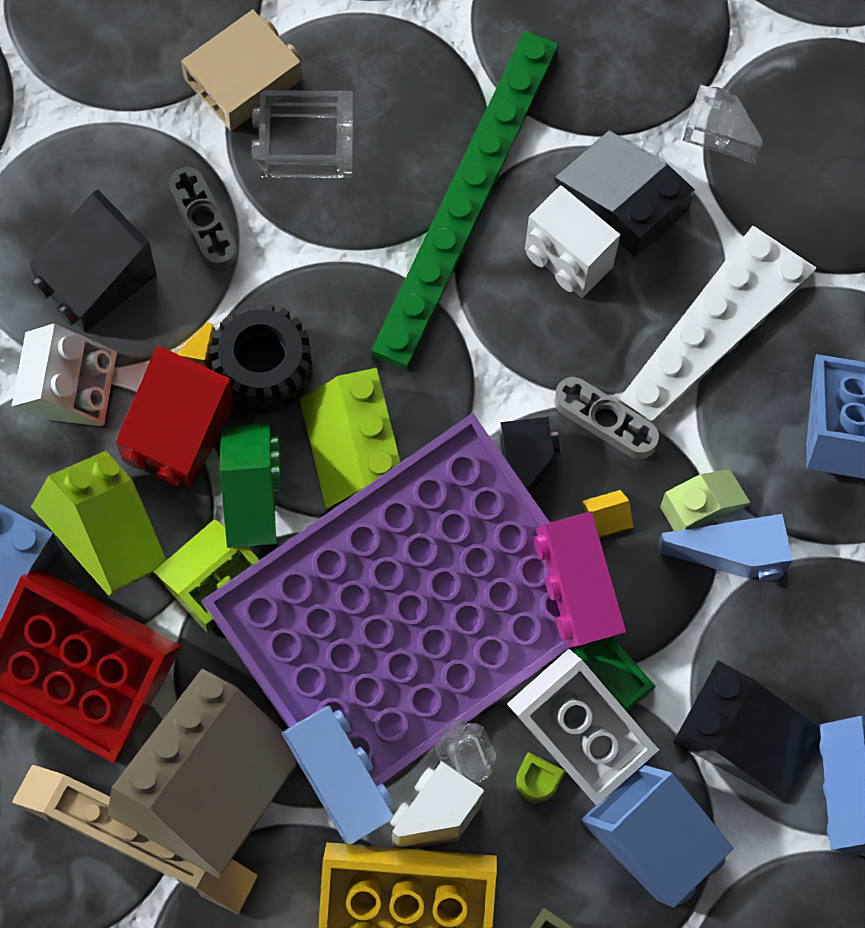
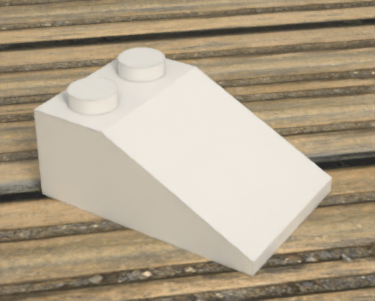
[507,649,659,806]

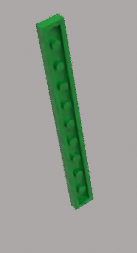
[371,31,559,371]

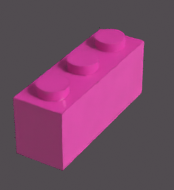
[534,511,626,647]

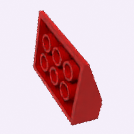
[0,569,181,764]

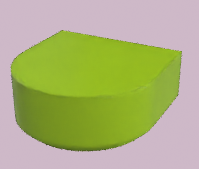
[516,752,565,803]

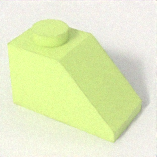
[660,469,750,531]

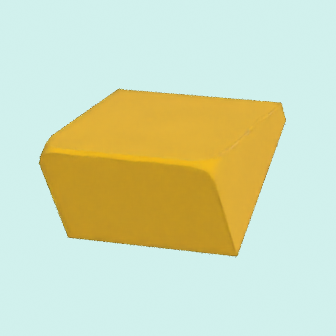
[177,323,215,369]

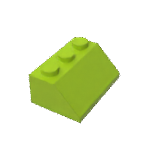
[300,368,401,512]

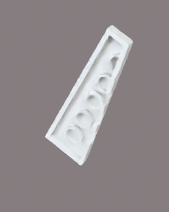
[618,226,816,423]

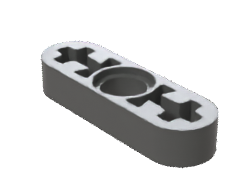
[169,167,237,271]

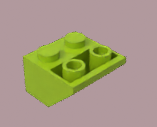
[153,519,259,633]

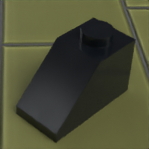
[499,416,560,494]

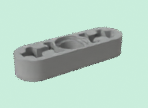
[554,377,659,459]

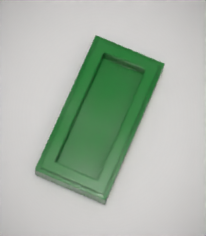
[571,637,656,713]

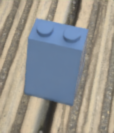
[580,765,734,908]

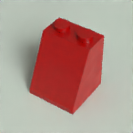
[116,345,235,488]

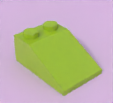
[31,451,166,596]

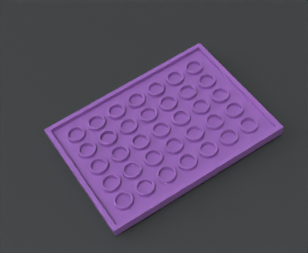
[201,413,570,786]

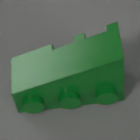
[220,422,281,548]

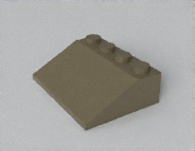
[107,669,298,878]

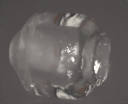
[435,720,497,784]

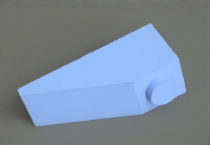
[658,514,793,581]

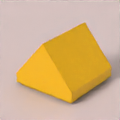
[582,490,633,538]

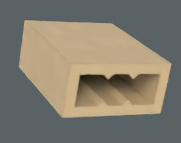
[181,9,302,131]

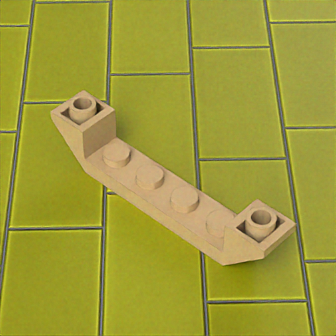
[12,765,258,915]

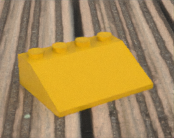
[318,842,497,928]

